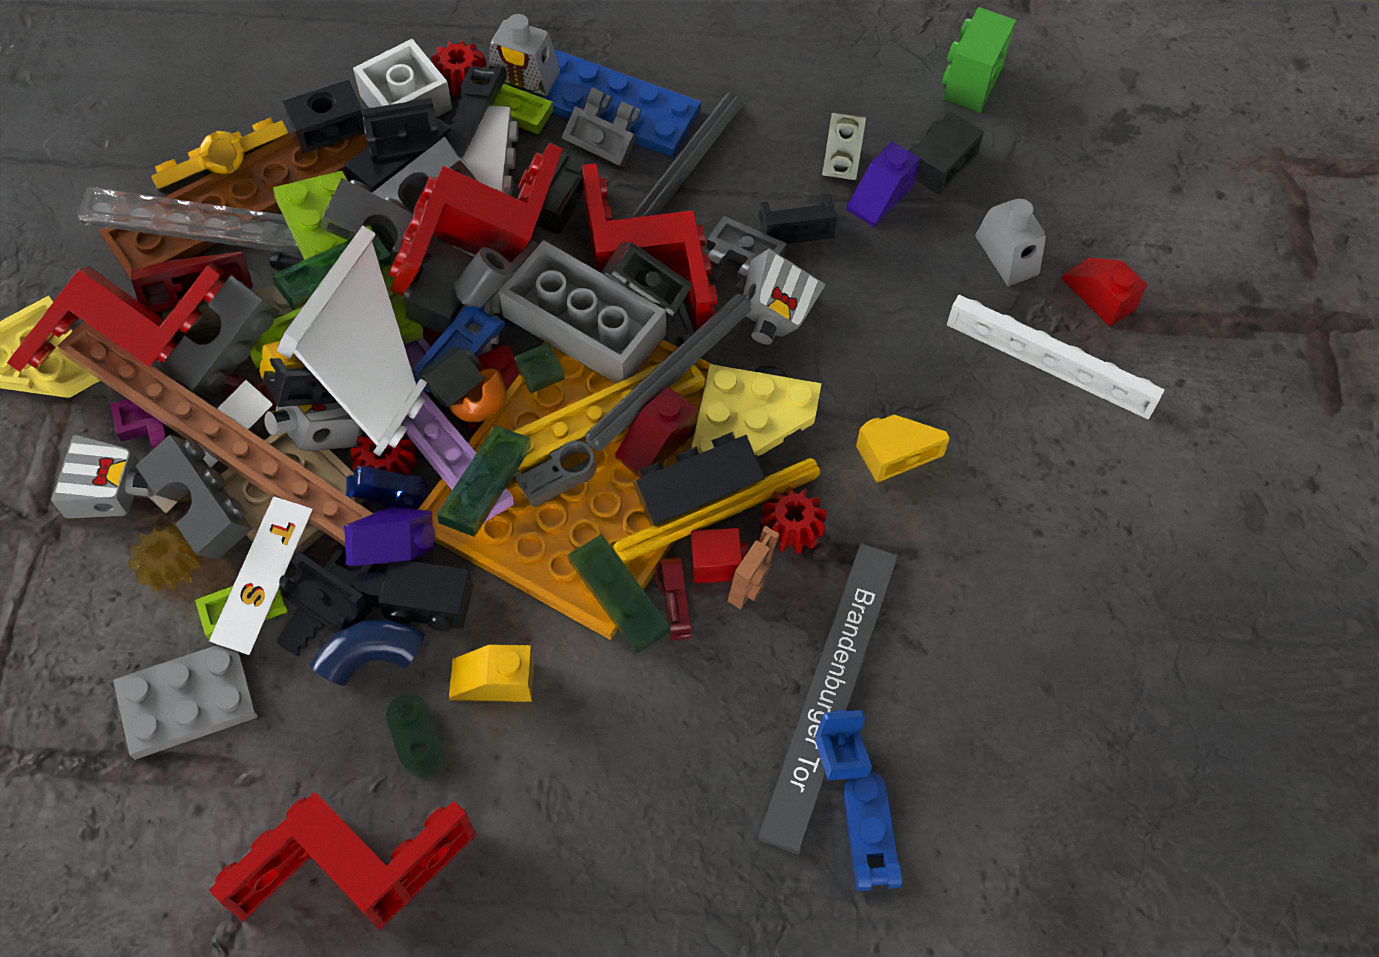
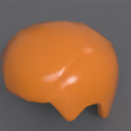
[449,369,507,422]

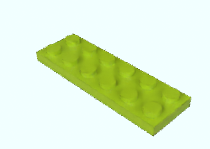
[273,171,423,344]

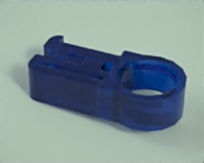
[346,466,427,509]

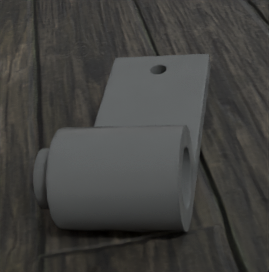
[454,241,539,307]

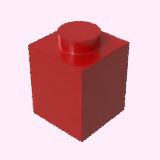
[690,528,748,584]

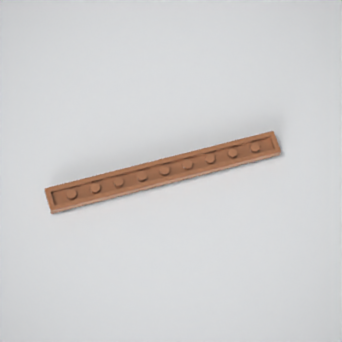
[57,321,373,546]

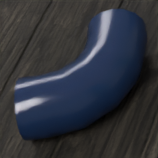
[310,619,425,686]

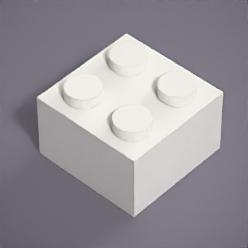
[353,39,452,117]

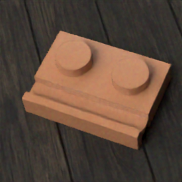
[727,526,779,609]

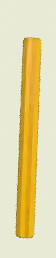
[613,458,820,563]

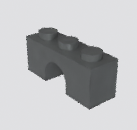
[372,137,478,245]
[320,178,439,276]
[162,276,280,400]
[136,435,253,560]

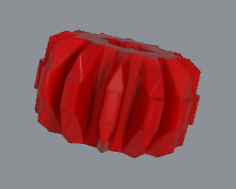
[431,39,487,98]
[350,433,417,493]
[760,485,827,555]

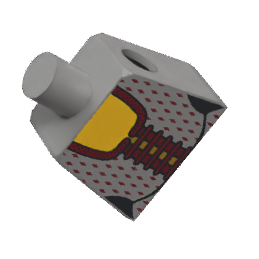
[488,14,560,96]

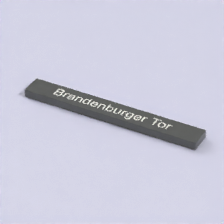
[758,543,898,855]

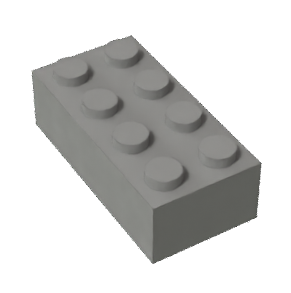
[498,240,666,383]

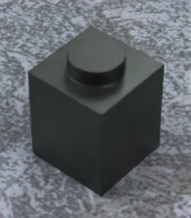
[417,346,485,407]

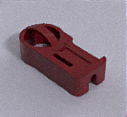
[655,556,691,641]

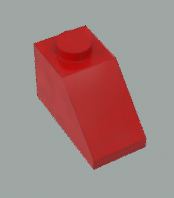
[1061,258,1148,327]

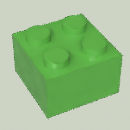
[942,7,1016,113]

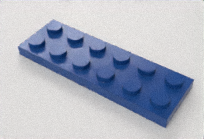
[504,49,701,158]

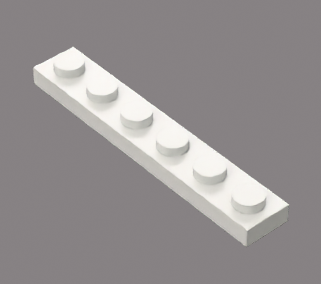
[947,295,1165,420]

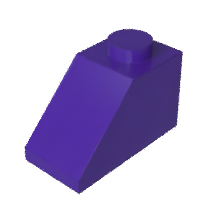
[846,141,920,228]
[344,506,435,566]

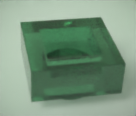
[514,343,565,394]

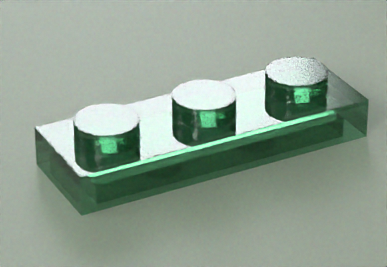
[273,236,391,310]
[437,425,531,537]
[568,534,670,654]

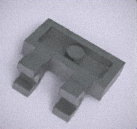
[562,87,642,167]
[706,216,787,294]

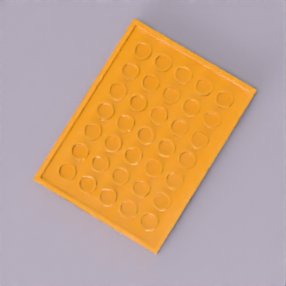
[418,340,711,640]

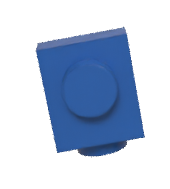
[814,709,872,780]

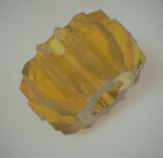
[128,522,200,592]

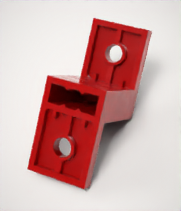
[388,143,563,296]
[582,163,717,333]
[7,263,225,372]
[209,792,476,931]

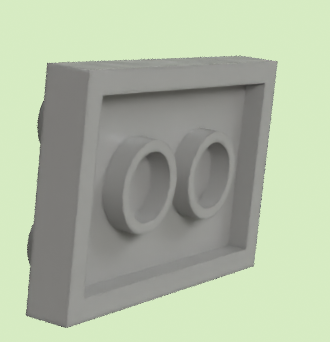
[113,645,258,760]

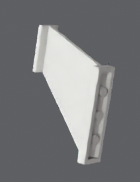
[276,226,427,456]

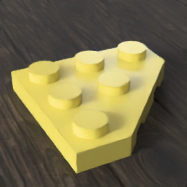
[0,296,101,398]
[691,364,822,457]

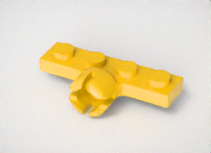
[151,117,288,190]

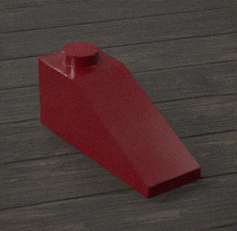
[131,251,254,312]

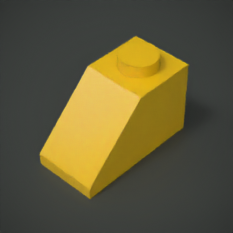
[856,414,950,483]
[449,645,534,702]

